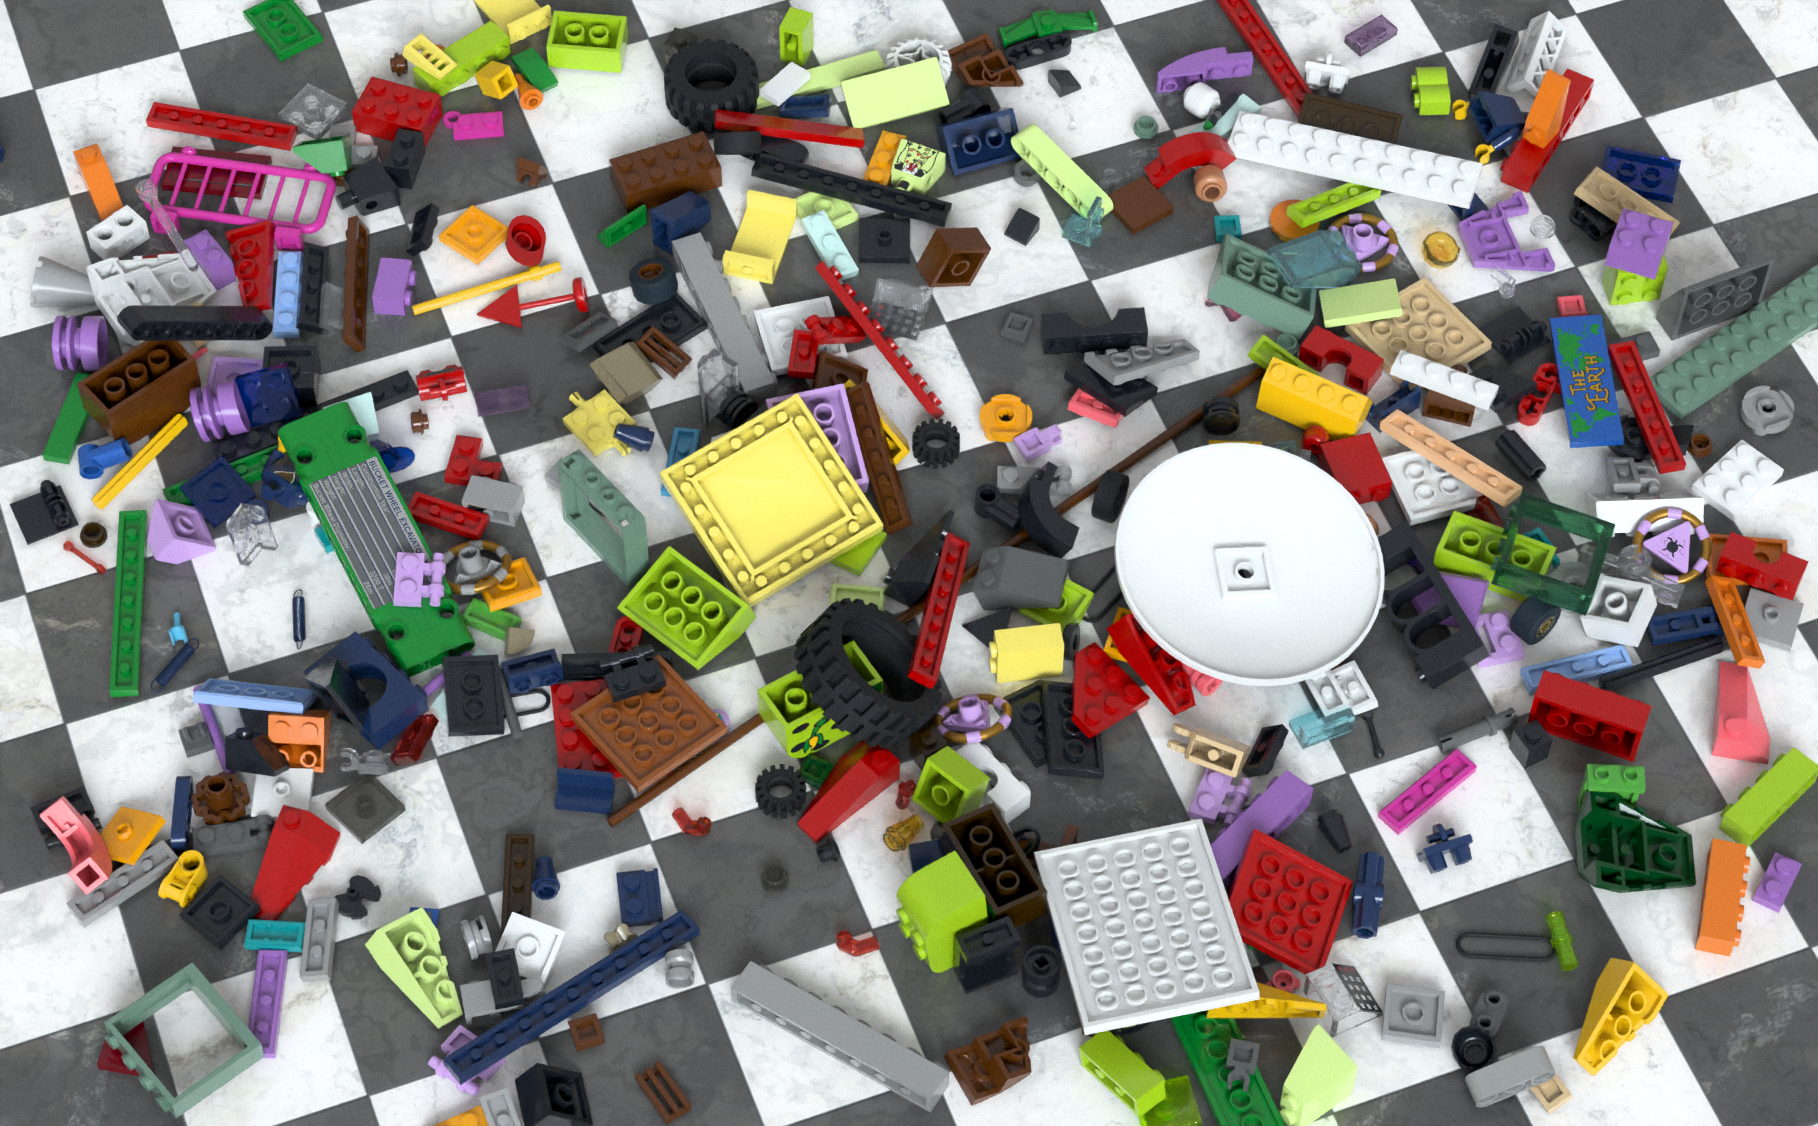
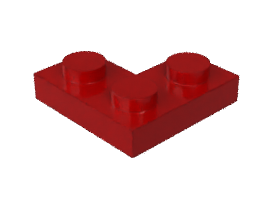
[444,435,503,486]

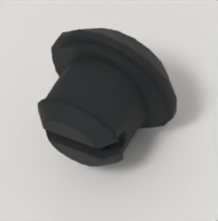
[816,838,840,863]

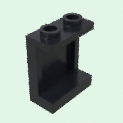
[954,916,1021,993]

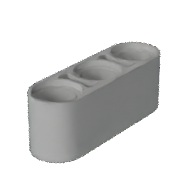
[1465,1046,1556,1108]

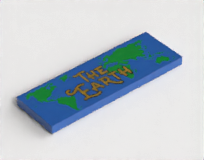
[1549,315,1624,448]

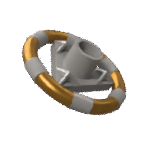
[443,540,512,595]

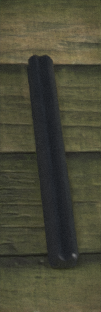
[1598,637,1724,691]

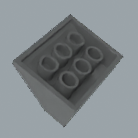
[1656,256,1775,341]

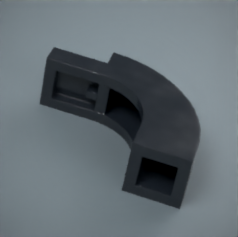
[1018,461,1080,558]

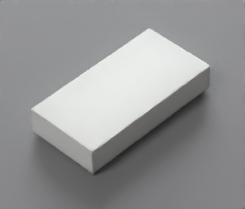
[759,62,811,107]

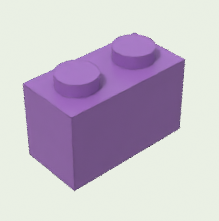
[184,229,236,291]
[372,257,417,316]

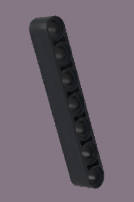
[117,305,273,341]

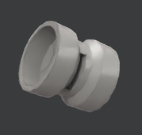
[665,949,695,989]

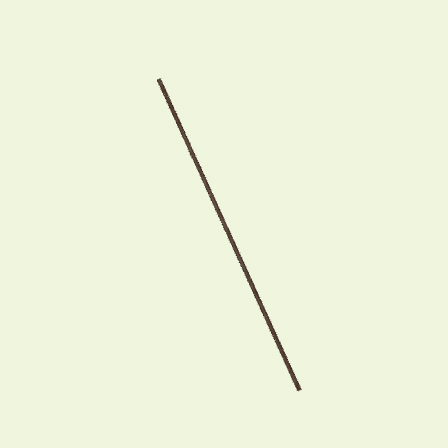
[606,365,1266,828]

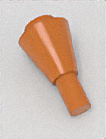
[514,73,543,110]

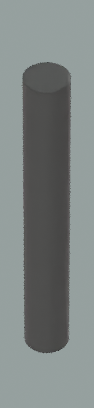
[499,668,523,739]

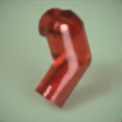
[836,930,879,957]

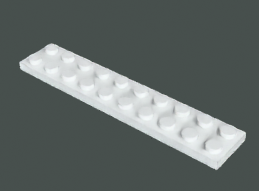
[1228,111,1483,209]

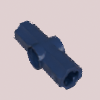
[1352,851,1384,939]

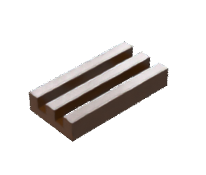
[636,326,692,380]
[634,1061,692,1125]

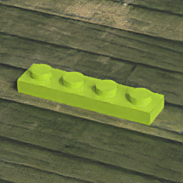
[1286,182,1381,228]

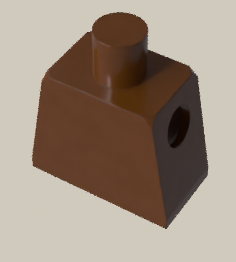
[1422,365,1475,427]

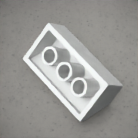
[1585,490,1704,538]

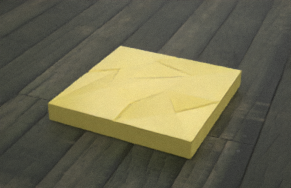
[660,393,884,608]

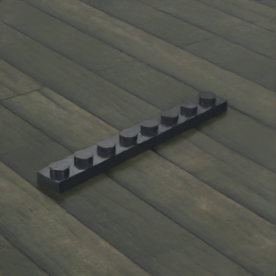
[751,152,952,227]
[211,370,419,466]

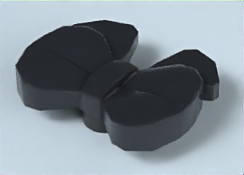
[334,875,381,920]

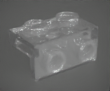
[225,503,278,566]

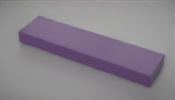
[248,949,289,1058]

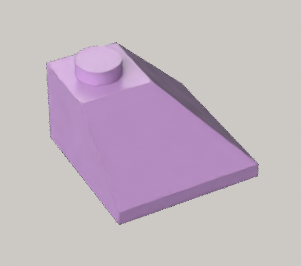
[147,499,216,564]

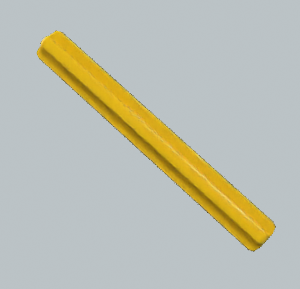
[91,413,188,510]

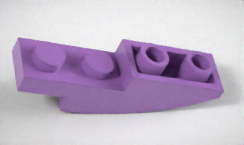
[1156,47,1253,93]

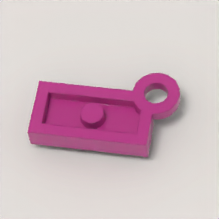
[443,111,504,140]

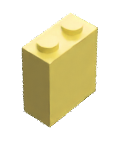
[988,623,1064,684]

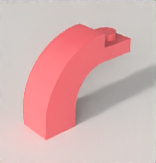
[39,796,112,895]

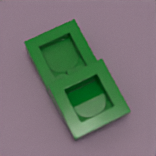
[511,47,558,93]

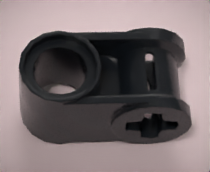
[1569,196,1617,242]

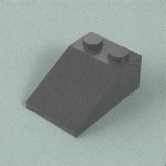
[973,546,1070,610]

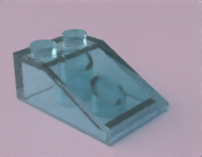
[1266,230,1363,288]

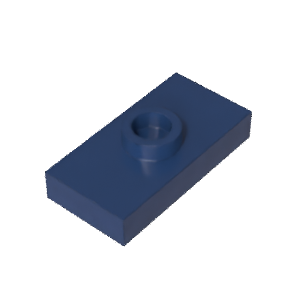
[779,94,832,119]

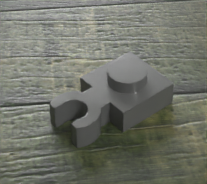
[1225,1038,1260,1092]

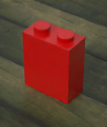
[1318,432,1392,505]

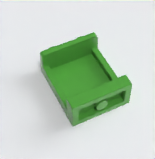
[1577,764,1646,815]

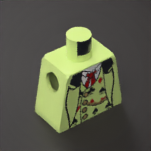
[891,139,946,195]

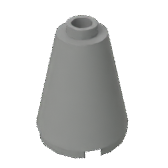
[30,256,96,308]

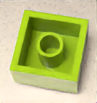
[1602,256,1668,306]
[912,746,990,824]

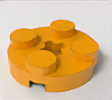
[979,394,1032,442]

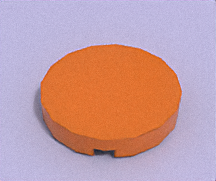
[1269,199,1320,244]

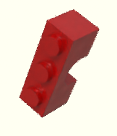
[1299,325,1384,395]
[1716,532,1809,601]

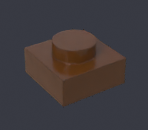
[568,1013,605,1051]

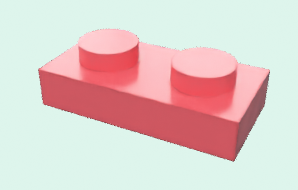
[1068,388,1124,428]

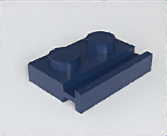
[616,868,663,927]

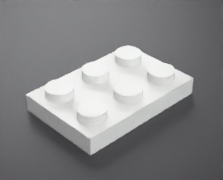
[1691,440,1784,521]

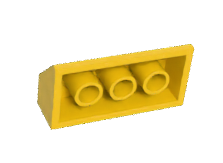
[1256,357,1373,441]

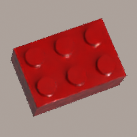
[352,76,443,147]

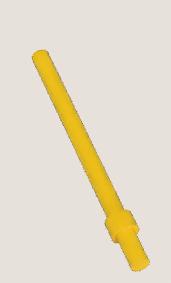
[411,261,562,315]

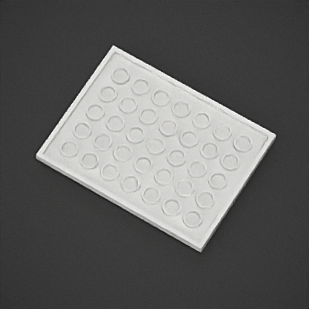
[1034,818,1260,1035]

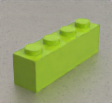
[412,21,511,96]
[1719,747,1818,849]

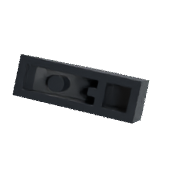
[1468,24,1519,95]

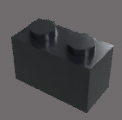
[385,128,425,189]

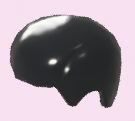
[1451,1025,1497,1072]

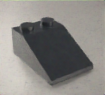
[304,657,370,730]

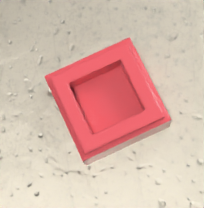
[1556,295,1588,317]

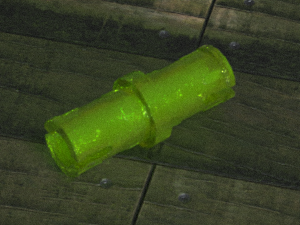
[1545,911,1579,971]

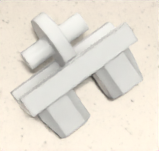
[1304,52,1350,94]

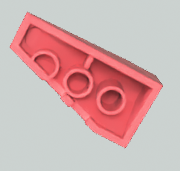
[1712,661,1770,764]

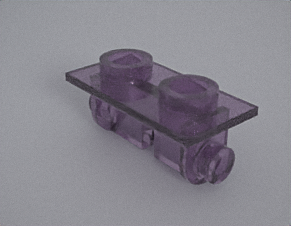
[474,384,530,417]

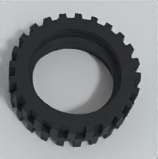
[794,598,942,748]

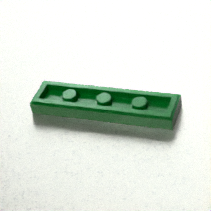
[42,373,90,465]

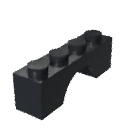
[1040,307,1148,355]

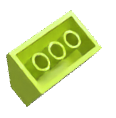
[1433,511,1557,602]

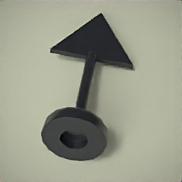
[962,606,1080,661]

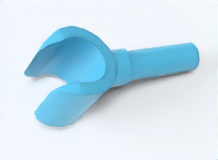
[168,612,188,646]

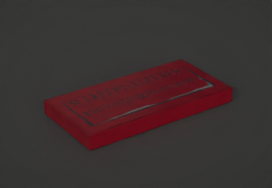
[161,146,272,200]

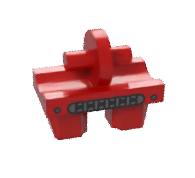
[416,364,467,401]

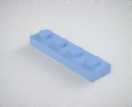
[273,251,301,339]

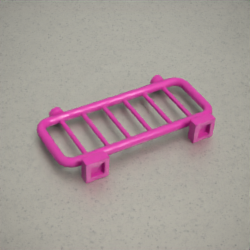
[143,146,336,252]

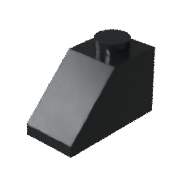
[225,727,289,777]

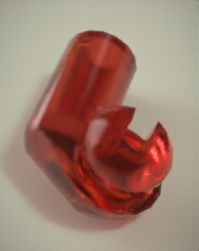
[895,780,917,810]
[672,807,712,837]

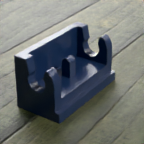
[1365,380,1422,433]

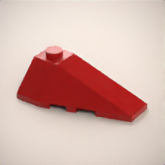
[1106,613,1196,716]
[797,741,900,844]

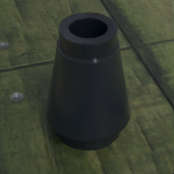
[1317,809,1352,854]

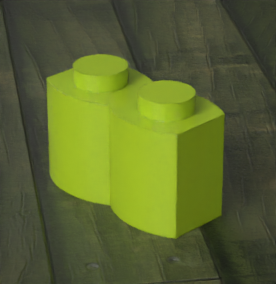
[1410,66,1451,115]

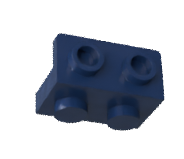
[501,648,564,695]

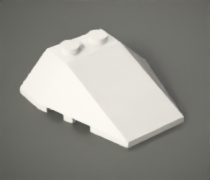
[86,252,217,346]

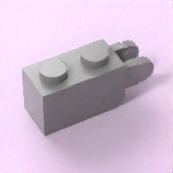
[460,978,545,1030]

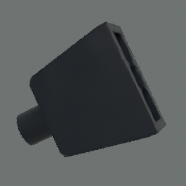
[335,157,401,216]

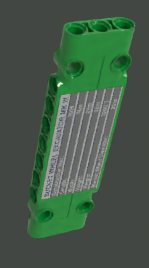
[278,402,476,677]

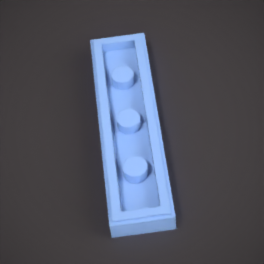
[1520,644,1634,695]

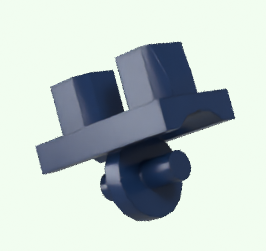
[1416,823,1473,874]

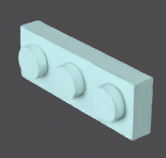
[801,210,859,281]

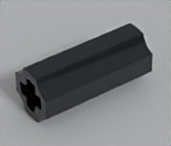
[1495,429,1546,482]

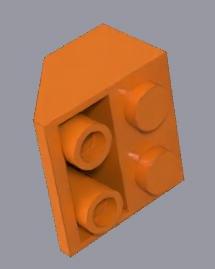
[268,710,330,773]

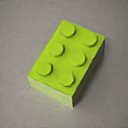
[546,11,628,73]

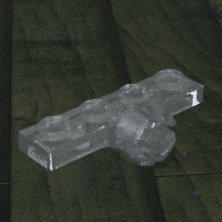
[1577,543,1685,609]

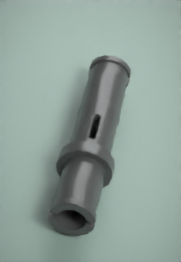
[1436,707,1519,753]

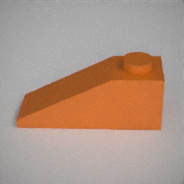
[1522,69,1571,149]
[73,144,124,222]

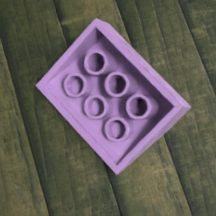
[766,383,869,493]

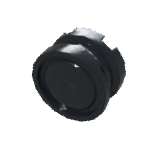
[717,390,758,430]
[1202,396,1240,435]

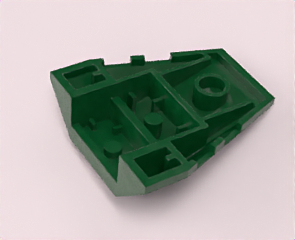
[1575,788,1696,893]

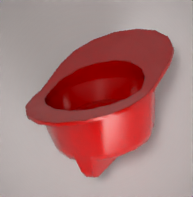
[505,215,546,267]

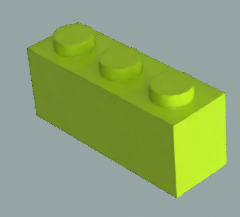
[1079,1031,1166,1118]

